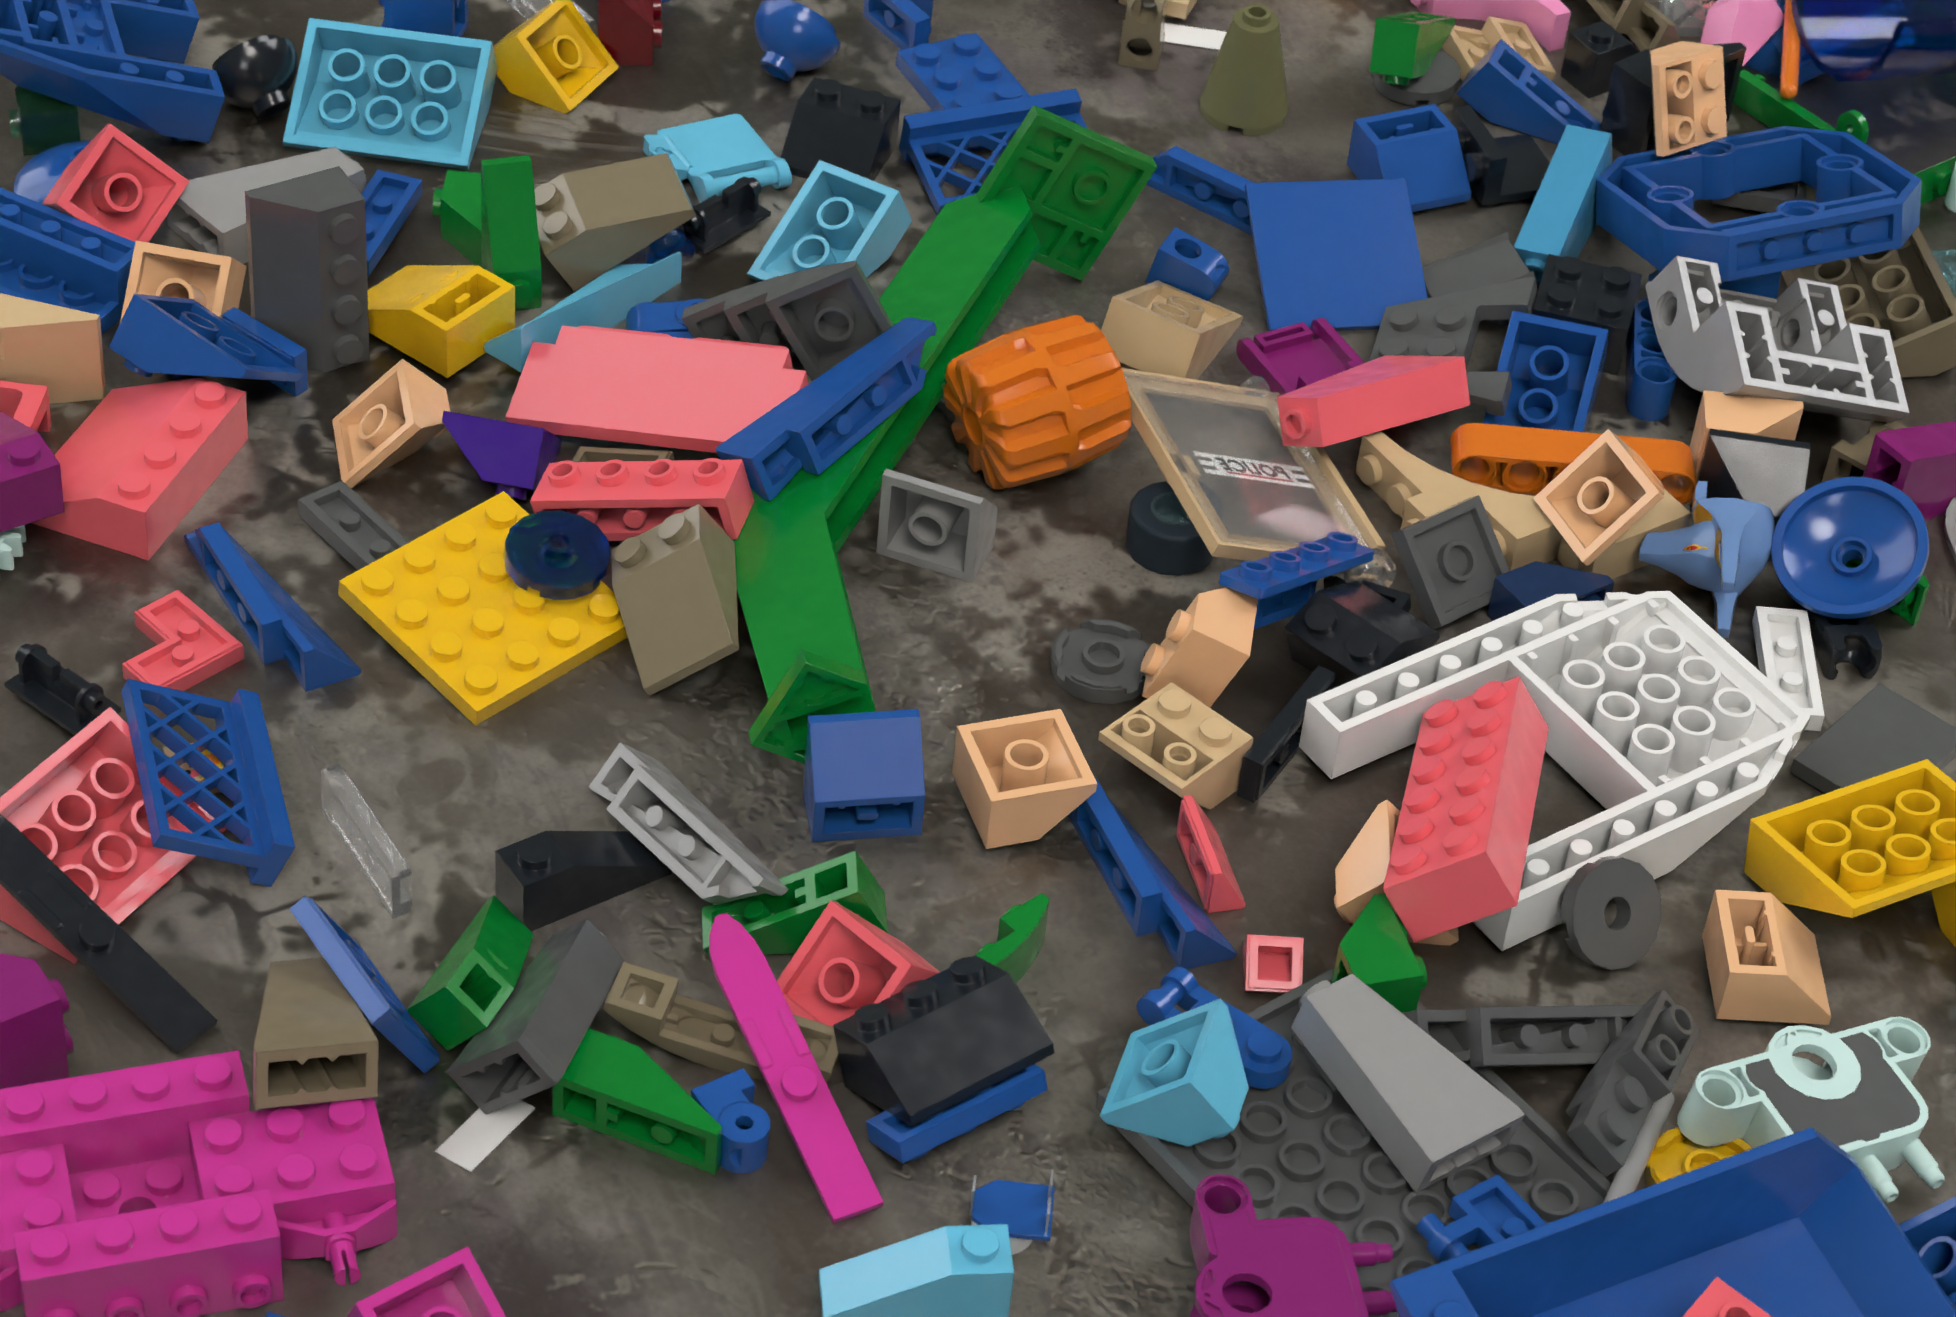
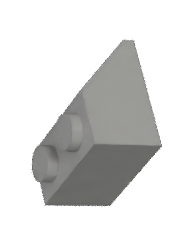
[876,469,998,583]

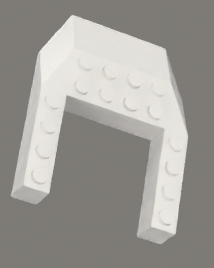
[1299,591,1811,951]

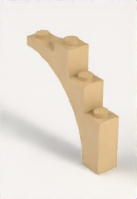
[1355,431,1691,579]

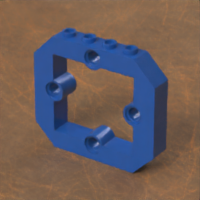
[1596,126,1921,281]

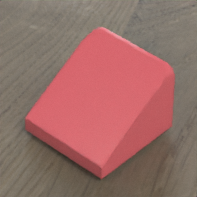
[1242,934,1304,994]

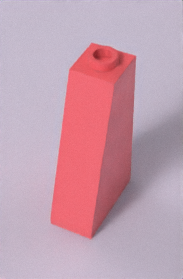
[1277,355,1470,447]

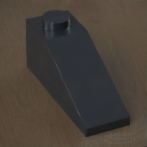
[495,831,672,931]

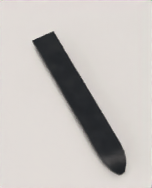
[0,814,217,1054]

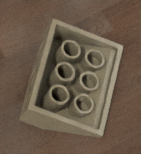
[1781,226,1956,378]

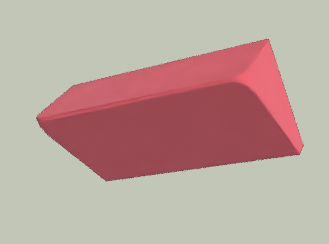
[1176,795,1246,913]

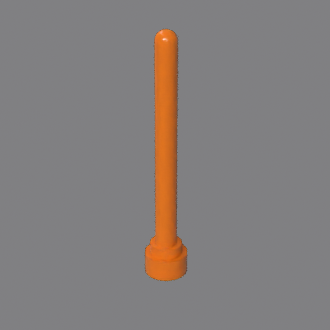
[1780,0,1803,100]

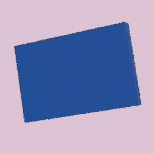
[289,896,441,1074]

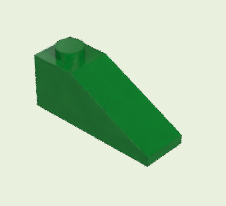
[1369,12,1455,85]
[481,155,542,311]
[702,850,888,956]
[552,1028,722,1175]

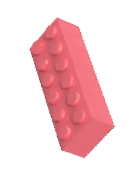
[1383,676,1549,943]

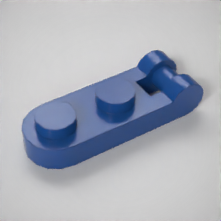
[1136,967,1292,1089]

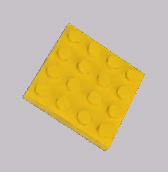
[338,491,628,726]

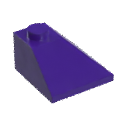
[442,411,562,501]

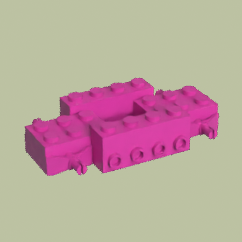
[0,1050,398,1317]

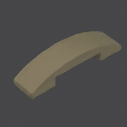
[604,962,839,1081]

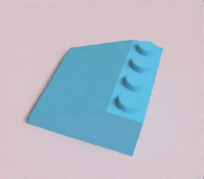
[283,18,498,170]

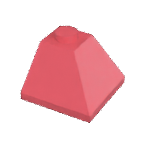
[42,123,190,243]
[777,900,940,1027]

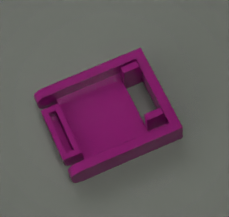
[1236,317,1365,404]

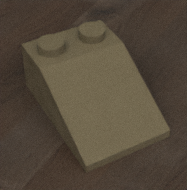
[534,153,696,291]
[612,504,739,696]

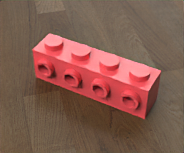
[530,458,755,542]

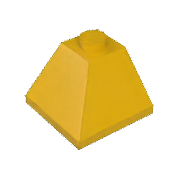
[493,0,619,114]

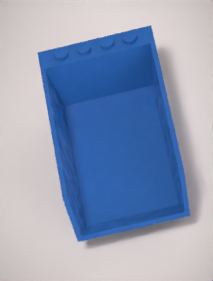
[1389,1127,1956,1317]

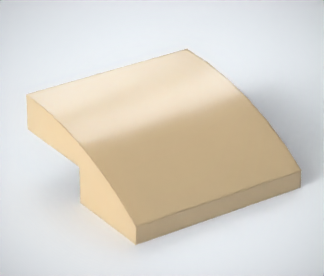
[1442,16,1556,82]

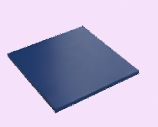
[1245,178,1428,331]

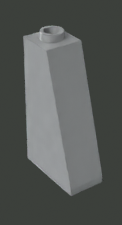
[167,147,367,264]
[1291,974,1525,1193]

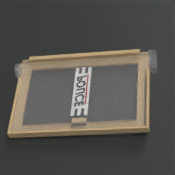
[1122,368,1397,587]

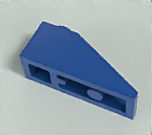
[1456,39,1602,144]

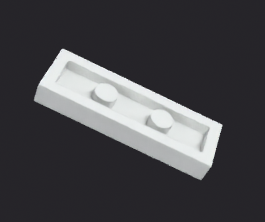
[1752,606,1825,731]

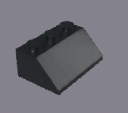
[833,955,1055,1126]

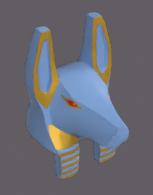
[1639,481,1775,638]

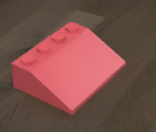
[32,378,248,561]
[0,707,228,964]

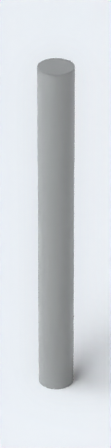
[1603,1092,1675,1203]

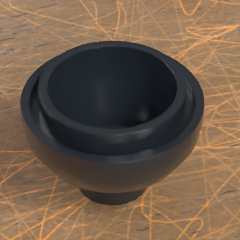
[212,34,298,119]

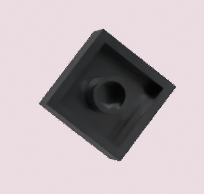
[1532,254,1642,375]

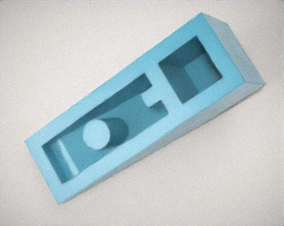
[818,1224,1014,1317]

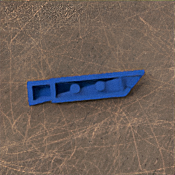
[1146,146,1254,235]
[716,317,937,501]
[184,522,361,692]
[1068,779,1237,969]

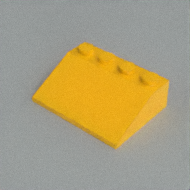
[1744,759,1956,918]

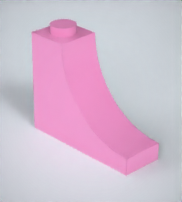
[1410,0,1571,52]

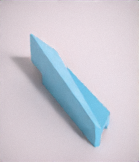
[484,252,682,372]

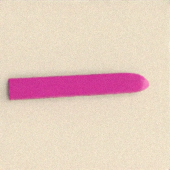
[709,913,884,1224]

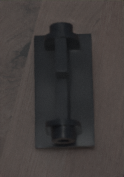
[671,177,771,254]
[4,644,121,736]

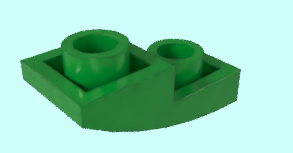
[975,893,1050,983]

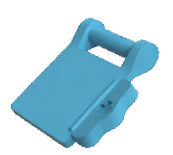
[643,114,792,203]

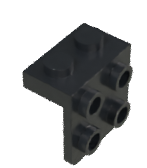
[1451,105,1550,205]

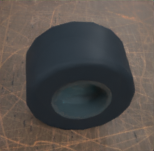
[1126,481,1221,576]

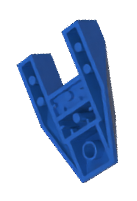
[0,0,225,143]

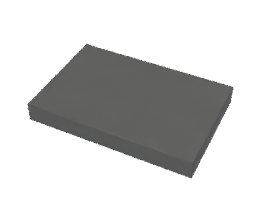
[1790,683,1956,793]

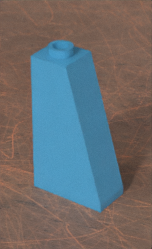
[1514,124,1613,284]

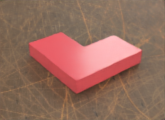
[122,589,244,691]

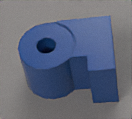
[1145,227,1229,301]
[691,1068,770,1174]

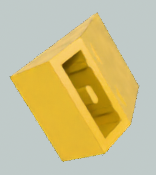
[368,265,515,378]

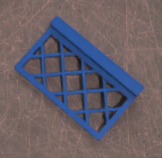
[899,88,1088,216]
[121,679,295,887]

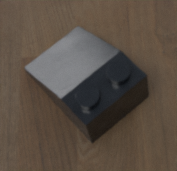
[1600,43,1747,155]

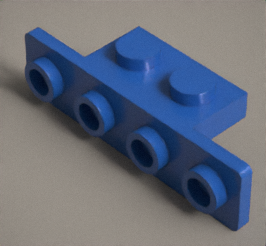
[1218,532,1374,629]

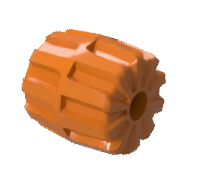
[943,315,1132,490]

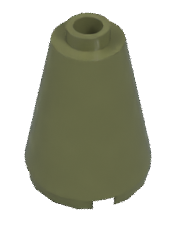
[1199,4,1289,136]

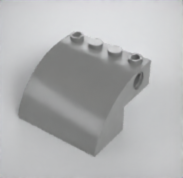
[1645,256,1909,422]

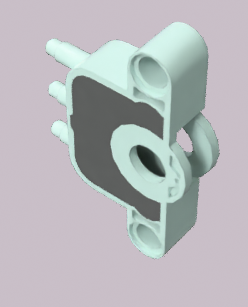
[1677,1017,1945,1203]

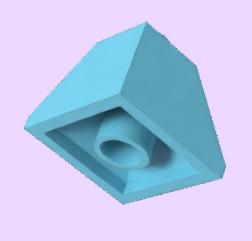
[1100,998,1249,1147]

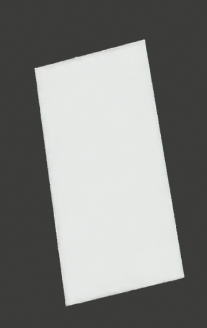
[1164,23,1227,50]
[435,1100,535,1172]

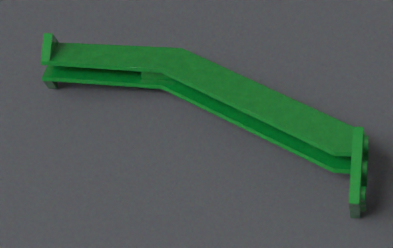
[733,105,1157,764]

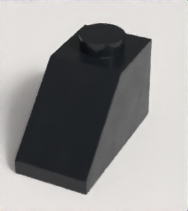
[1560,21,1640,99]

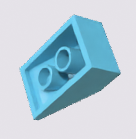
[747,160,912,282]

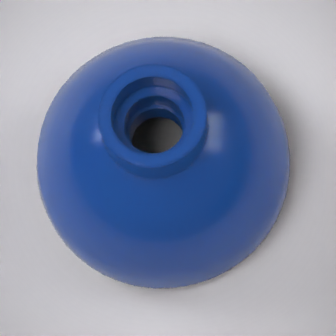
[754,0,840,81]

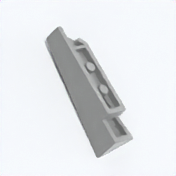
[589,742,789,905]

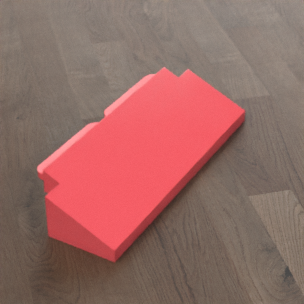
[505,326,809,453]

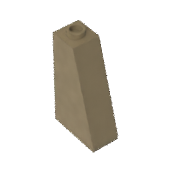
[253,957,379,1109]

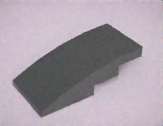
[682,261,894,381]

